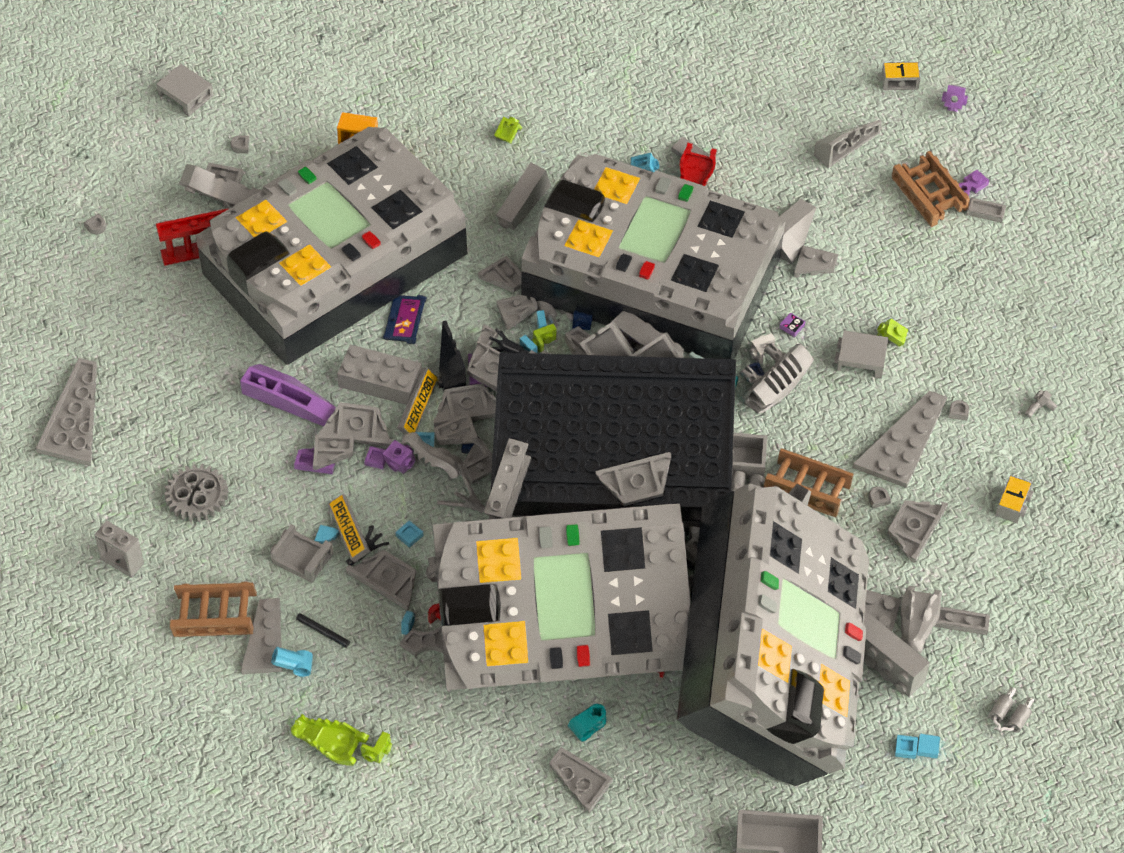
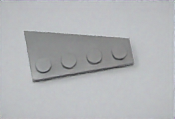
[241,598,282,674]

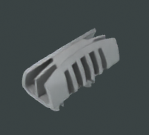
[740,342,814,414]

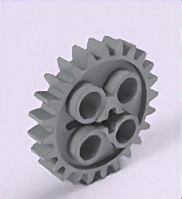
[164,464,229,522]

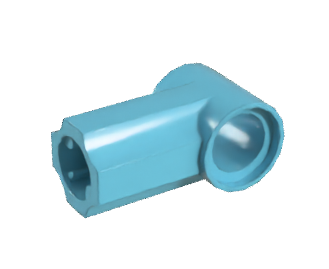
[271,647,313,677]

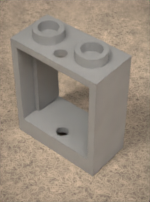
[94,521,144,578]

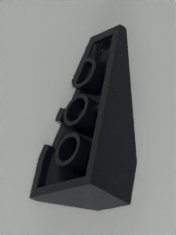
[436,320,466,393]

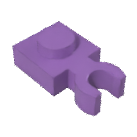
[959,170,989,196]

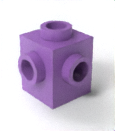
[941,84,968,112]
[383,440,416,474]

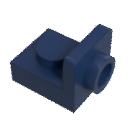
[572,311,593,330]

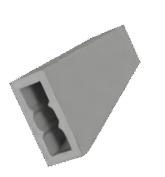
[496,162,551,230]

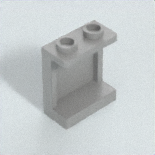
[156,64,213,116]
[834,330,888,378]
[270,524,333,583]

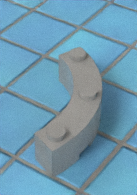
[179,164,260,209]

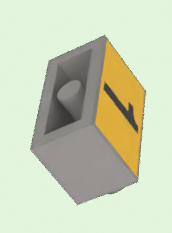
[882,62,920,90]
[995,475,1034,524]

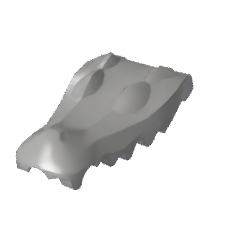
[401,432,463,478]
[900,586,942,653]

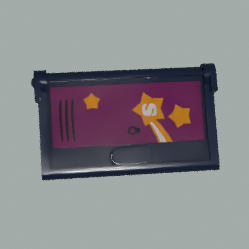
[383,295,427,344]

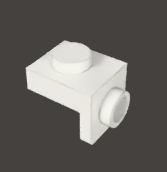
[749,333,775,364]

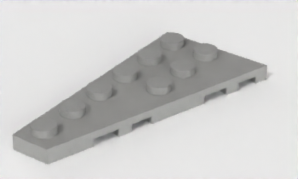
[36,358,97,466]
[852,390,947,488]

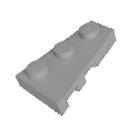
[549,747,613,814]

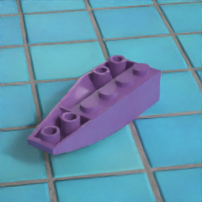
[240,364,336,426]

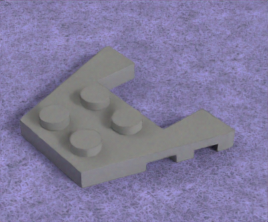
[467,324,537,391]

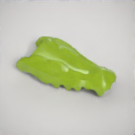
[291,714,369,766]

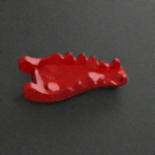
[680,142,717,186]

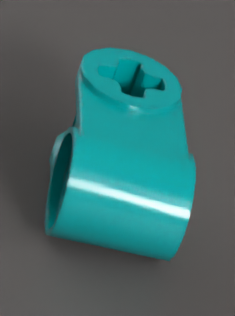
[568,704,607,742]

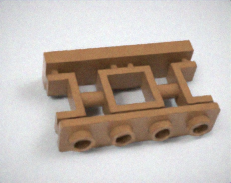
[892,151,970,227]

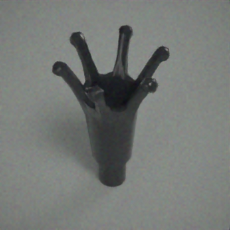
[489,328,530,353]
[345,525,389,566]

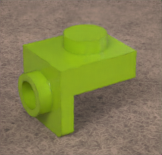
[877,318,908,347]
[360,731,392,764]

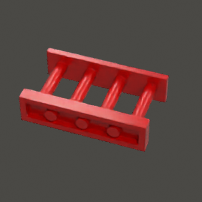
[156,208,229,266]

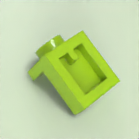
[494,117,522,144]
[531,323,557,353]

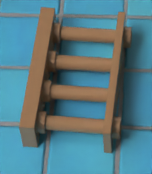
[764,448,854,517]
[170,581,257,637]

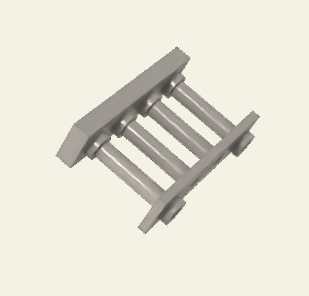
[484,438,531,520]

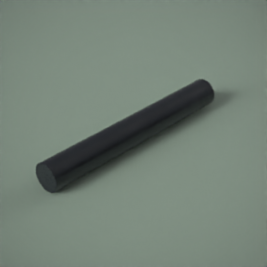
[296,613,350,648]

